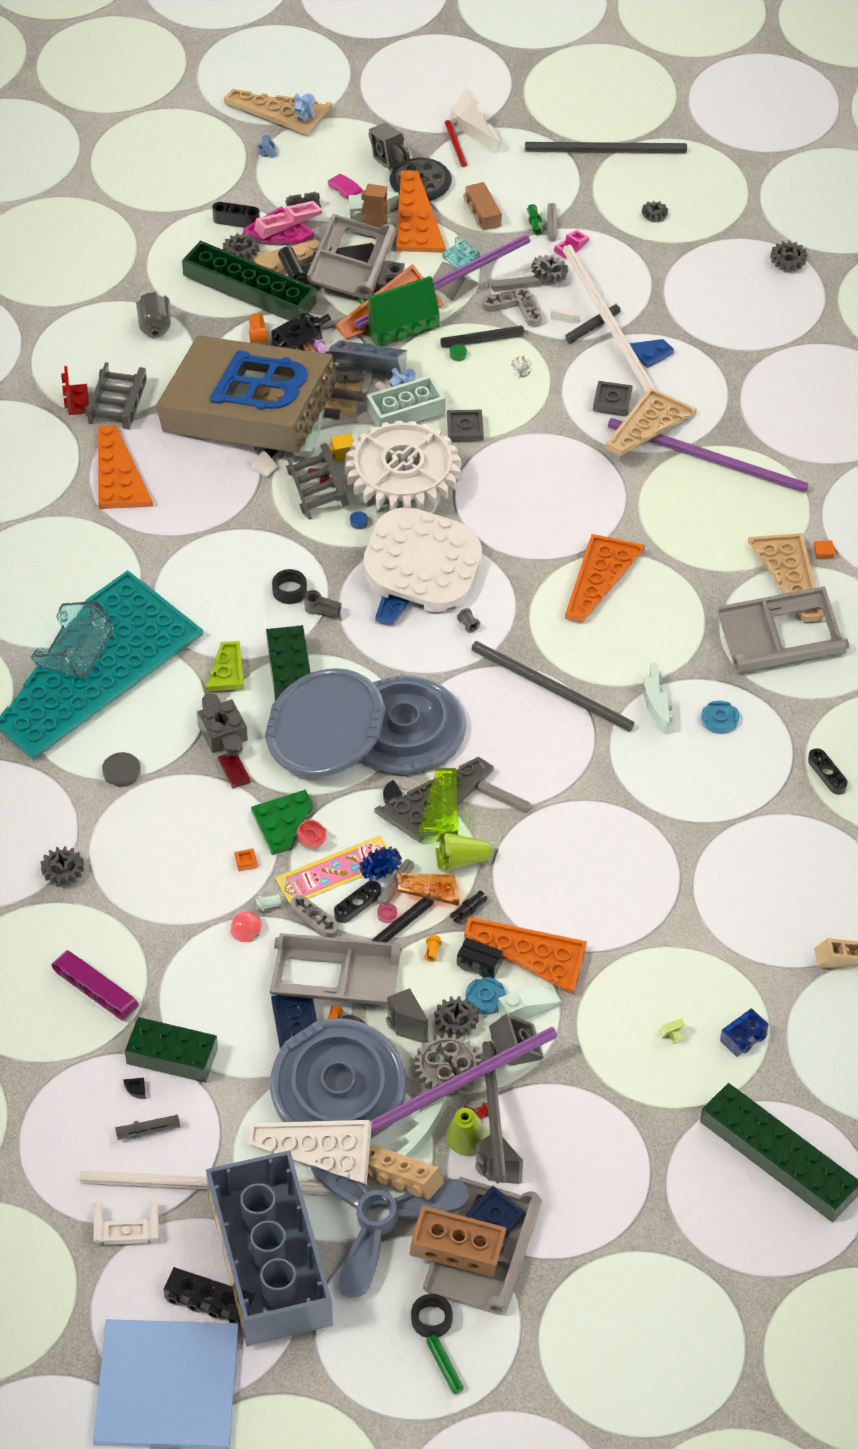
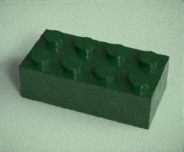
[266,625,311,701]
[125,1017,218,1083]

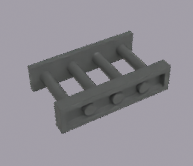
[85,362,147,430]
[286,443,349,520]

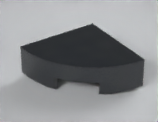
[383,780,402,804]
[123,1077,146,1099]

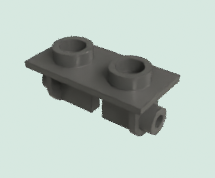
[285,191,321,208]
[335,364,364,383]

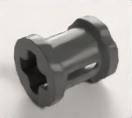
[457,608,480,633]

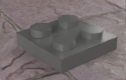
[593,381,633,415]
[447,409,484,441]

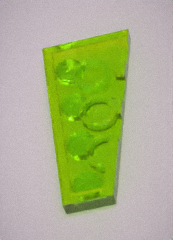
[419,768,458,836]

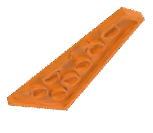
[396,171,446,253]
[335,264,444,339]
[98,425,153,509]
[565,534,645,622]
[464,917,587,995]

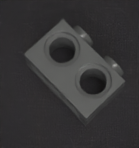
[377,260,405,292]

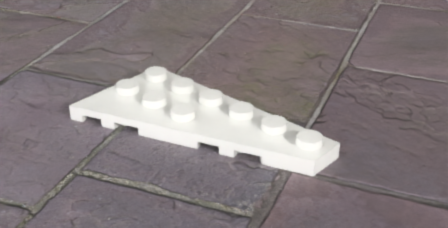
[248,1120,372,1185]

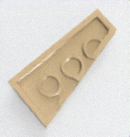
[251,240,320,274]

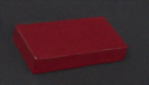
[218,754,250,789]

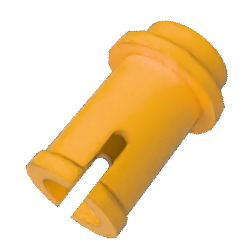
[424,935,442,962]

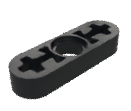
[808,748,848,795]
[334,880,381,923]

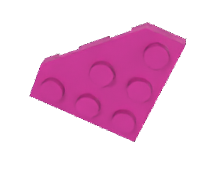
[243,206,314,244]

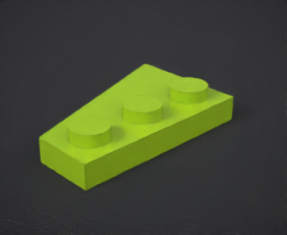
[205,641,244,692]

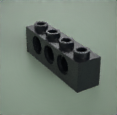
[163,1267,255,1325]

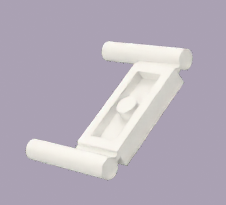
[93,1199,159,1245]

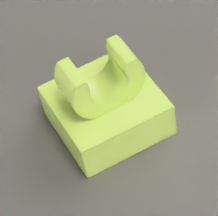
[659,1018,685,1044]

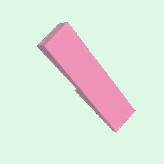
[254,201,322,239]

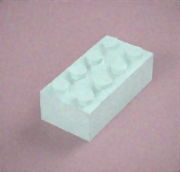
[366,375,445,428]

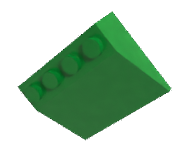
[368,276,440,346]

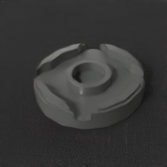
[102,752,141,787]

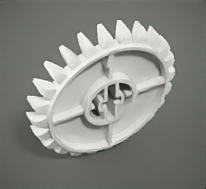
[345,420,461,511]

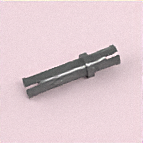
[115,1114,180,1140]

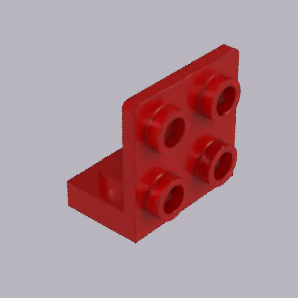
[61,366,89,415]

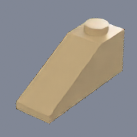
[814,938,858,968]

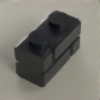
[457,938,504,979]

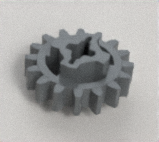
[223,232,259,259]
[770,240,808,272]
[531,254,568,283]
[41,846,84,886]
[434,996,479,1037]

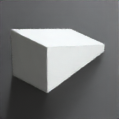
[550,307,574,324]

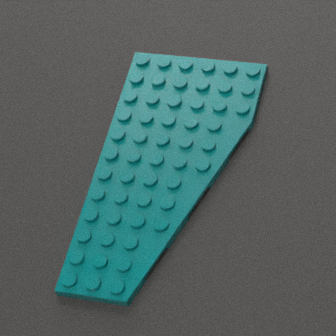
[0,570,203,760]

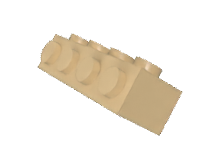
[367,1144,444,1200]

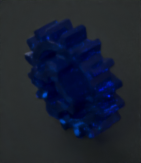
[359,846,402,881]

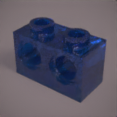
[720,1008,769,1057]

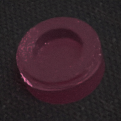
[377,903,397,923]

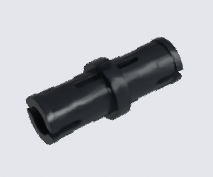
[450,890,488,924]

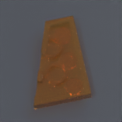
[395,873,460,906]

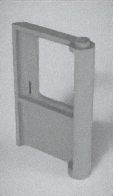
[307,214,397,299]
[718,586,849,673]
[269,933,401,1005]
[423,1177,542,1315]

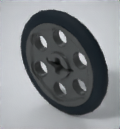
[389,157,452,201]

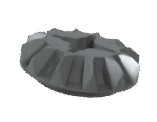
[642,200,668,221]

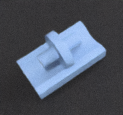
[293,93,315,123]
[388,368,416,387]

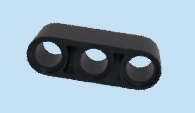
[212,202,260,228]

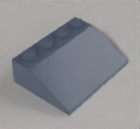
[329,340,407,375]

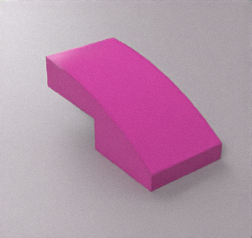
[327,173,363,198]
[554,230,590,259]

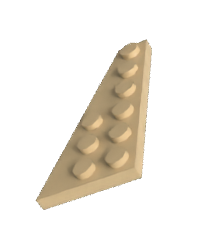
[224,89,332,135]
[748,533,823,622]

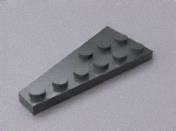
[374,756,494,843]

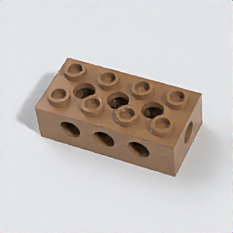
[409,1205,506,1278]

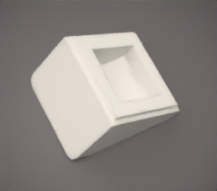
[252,451,278,477]

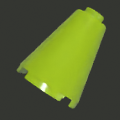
[435,832,492,872]
[446,1108,488,1155]

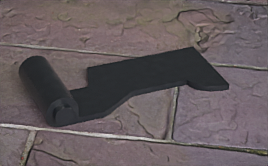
[278,242,374,284]

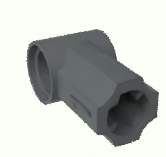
[304,590,342,618]

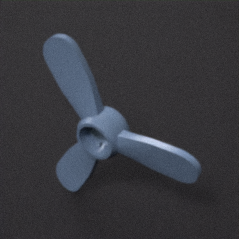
[311,1166,468,1298]

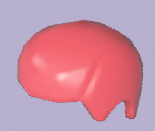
[297,820,327,849]
[230,911,262,942]

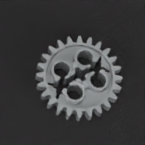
[414,1033,482,1096]

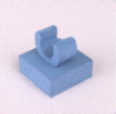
[257,134,277,158]

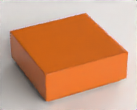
[814,540,835,559]
[234,848,258,872]

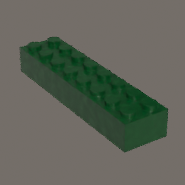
[182,240,317,320]
[700,1082,858,1223]

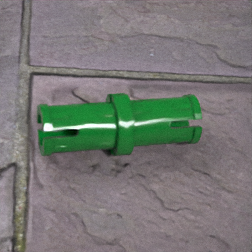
[526,204,544,235]

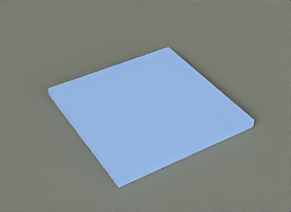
[93,1319,239,1449]

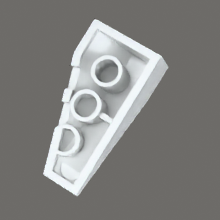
[449,89,500,153]

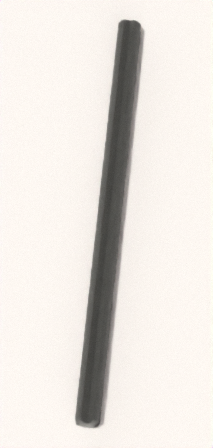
[525,141,687,153]
[471,641,635,731]
[482,1041,506,1183]

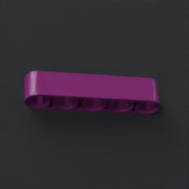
[51,950,139,1021]

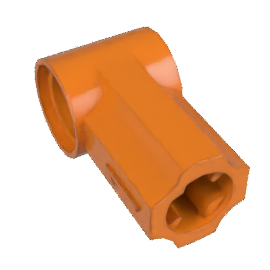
[249,313,268,344]

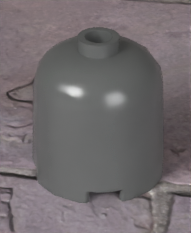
[136,292,171,337]

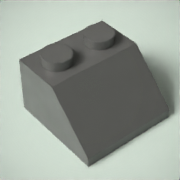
[386,988,428,1043]
[489,1014,544,1066]
[475,1135,523,1184]

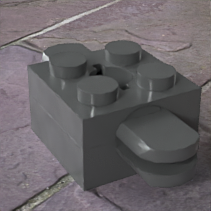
[368,122,410,169]
[197,693,248,757]

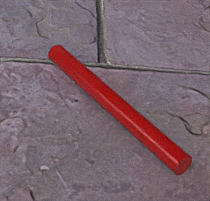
[444,120,467,167]

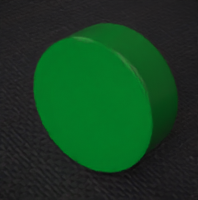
[449,344,467,361]

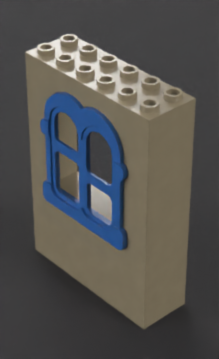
[156,335,339,453]

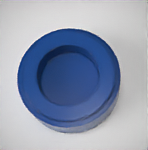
[350,511,368,529]

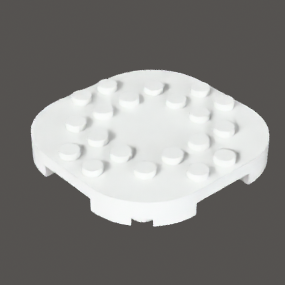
[362,507,482,612]

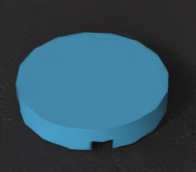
[701,700,740,734]
[465,977,506,1015]

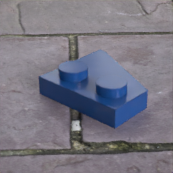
[629,339,674,368]

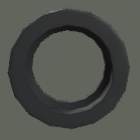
[272,569,307,604]
[411,1293,453,1338]

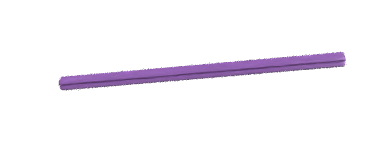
[354,234,531,329]
[608,418,808,493]
[371,1027,557,1134]

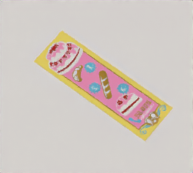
[275,835,396,904]

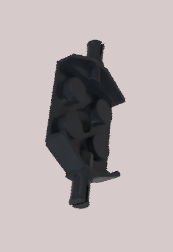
[270,313,331,348]

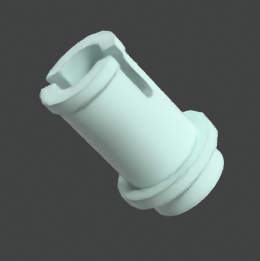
[255,894,281,912]

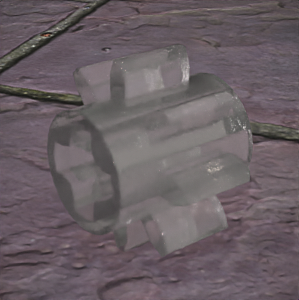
[511,356,532,378]

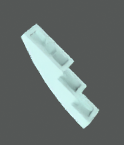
[397,1096,446,1158]

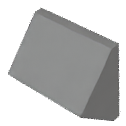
[432,261,478,301]

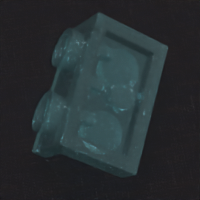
[442,236,480,268]

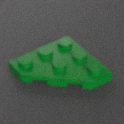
[251,789,313,855]

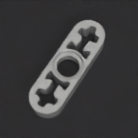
[291,895,338,938]

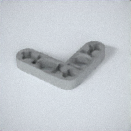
[483,288,542,327]

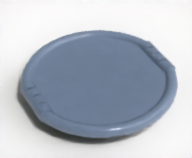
[265,668,386,777]
[361,674,466,776]
[270,1018,406,1139]

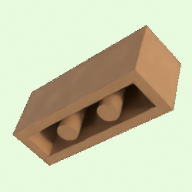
[463,182,502,231]
[361,183,387,228]

